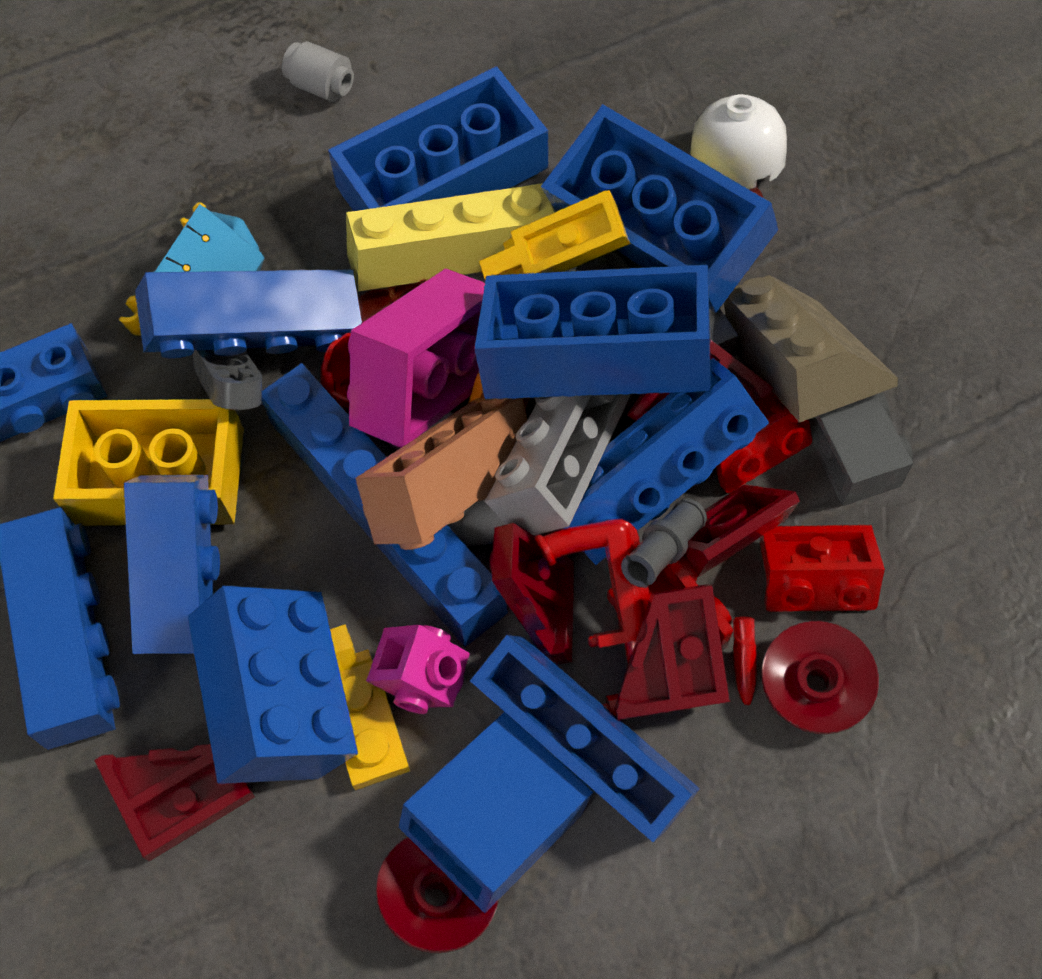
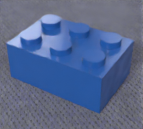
[187,586,358,784]

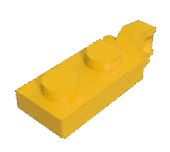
[479,190,630,280]
[330,624,410,790]

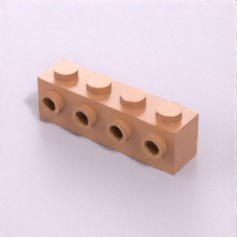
[355,398,528,550]

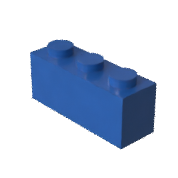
[124,475,220,654]

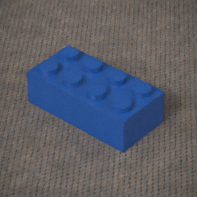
[328,66,548,211]
[541,104,779,313]
[475,265,711,399]

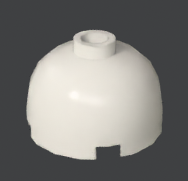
[691,94,787,189]

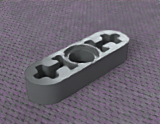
[193,350,262,410]

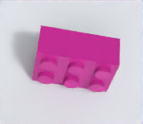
[347,268,485,448]

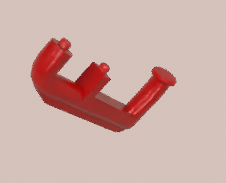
[535,519,650,716]

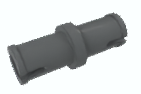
[621,498,707,588]

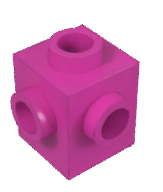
[366,625,470,714]

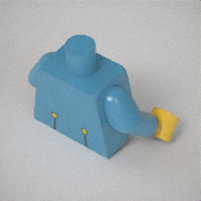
[119,203,264,336]

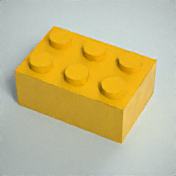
[53,399,244,526]

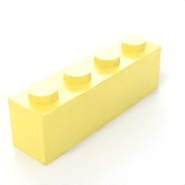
[346,183,554,292]

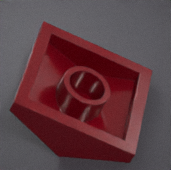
[683,484,800,578]

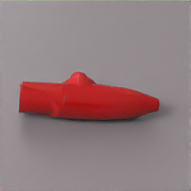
[733,616,757,705]

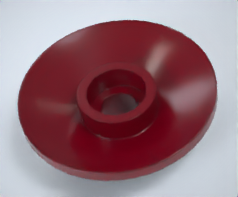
[761,621,879,734]
[376,837,499,953]

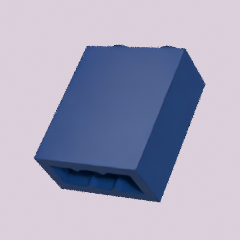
[398,712,593,913]

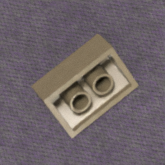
[724,275,898,423]

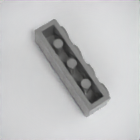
[485,394,631,535]

